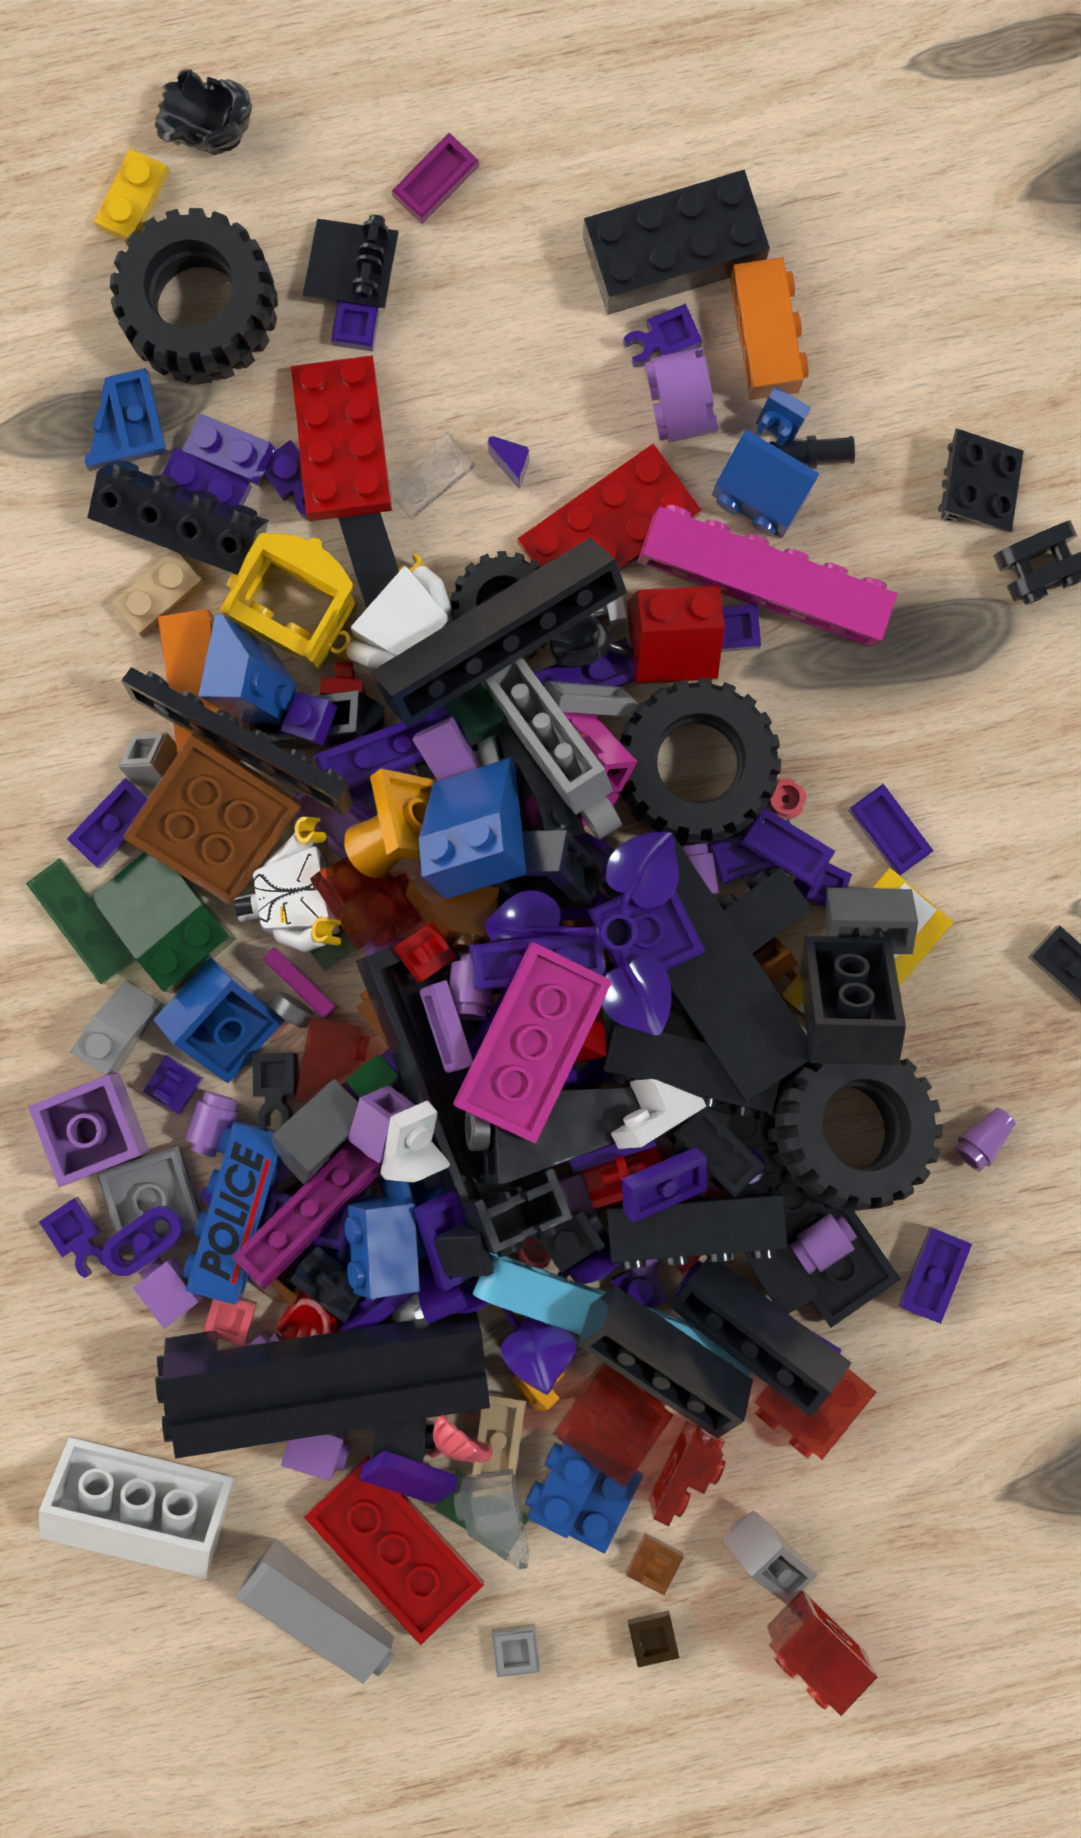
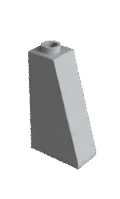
[236,1538,394,1684]

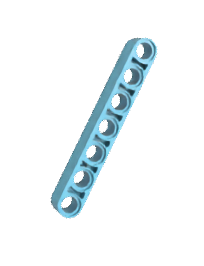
[473,1253,750,1376]

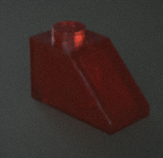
[295,1017,370,1103]

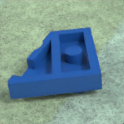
[85,368,168,471]

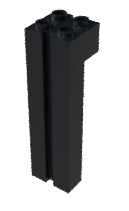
[356,944,573,1257]
[155,1311,490,1459]

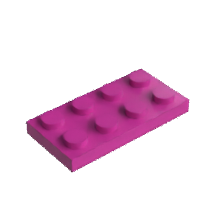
[453,942,613,1144]

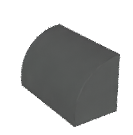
[825,887,918,954]
[271,1079,358,1185]

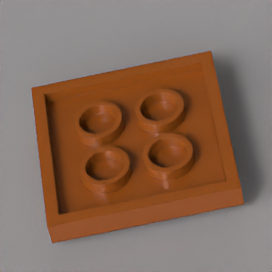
[123,731,302,906]

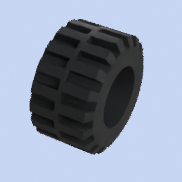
[451,551,549,659]

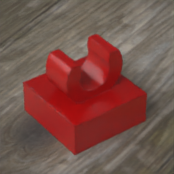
[320,661,366,695]
[393,921,456,983]

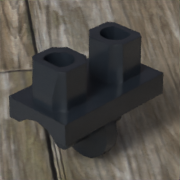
[285,1242,363,1323]

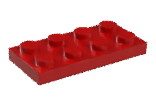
[291,355,392,522]
[517,443,702,571]
[304,1455,484,1646]

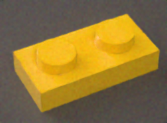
[94,148,170,241]

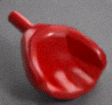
[276,1292,339,1340]

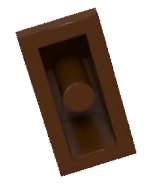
[405,873,499,953]

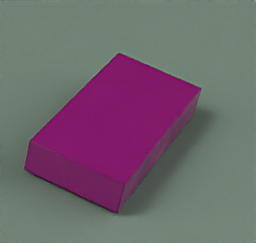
[392,133,479,224]
[263,947,339,1017]

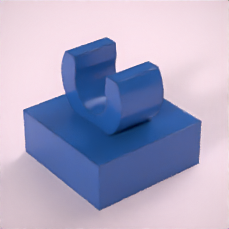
[755,386,811,446]

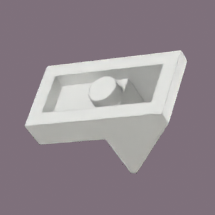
[611,1079,706,1149]
[381,1100,450,1182]

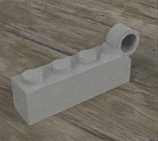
[484,658,622,840]

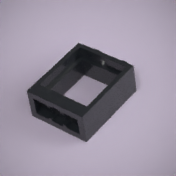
[490,830,602,908]

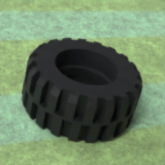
[109,208,278,384]
[616,678,781,845]
[767,1058,943,1211]

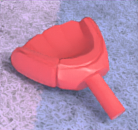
[428,1415,493,1463]

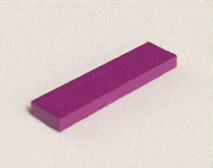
[232,1141,383,1290]

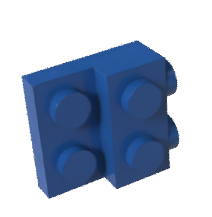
[524,1434,643,1554]

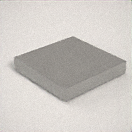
[97,1146,201,1254]

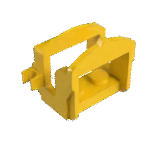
[219,533,357,671]

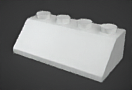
[39,1437,234,1579]

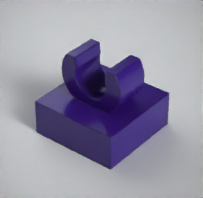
[143,1055,204,1114]

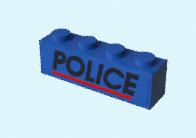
[183,1121,282,1305]

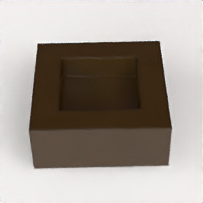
[627,1610,680,1668]

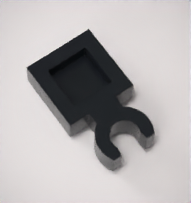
[252,1052,299,1127]

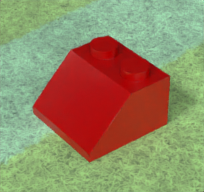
[626,586,725,685]

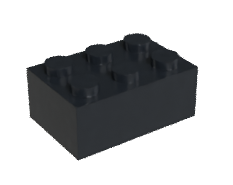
[800,936,906,1065]

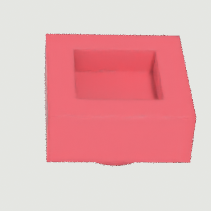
[204,1298,258,1346]

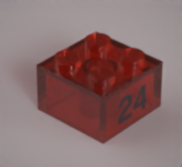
[767,1590,878,1716]

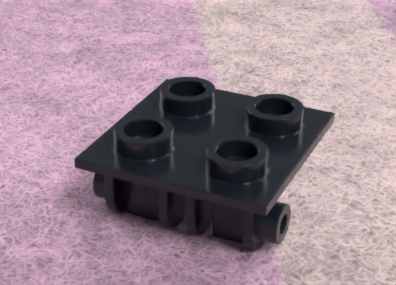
[303,214,399,309]
[938,428,1024,532]

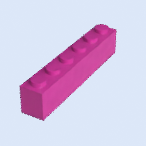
[637,505,898,647]

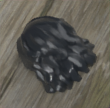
[154,69,252,155]

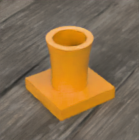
[344,769,437,878]

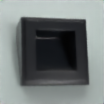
[434,1224,494,1277]

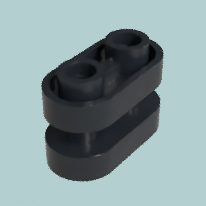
[993,520,1081,606]

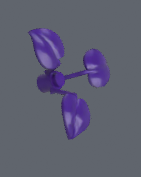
[484,832,679,1036]
[455,1235,619,1395]

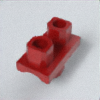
[582,1146,661,1211]

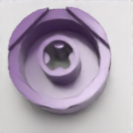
[645,347,718,443]

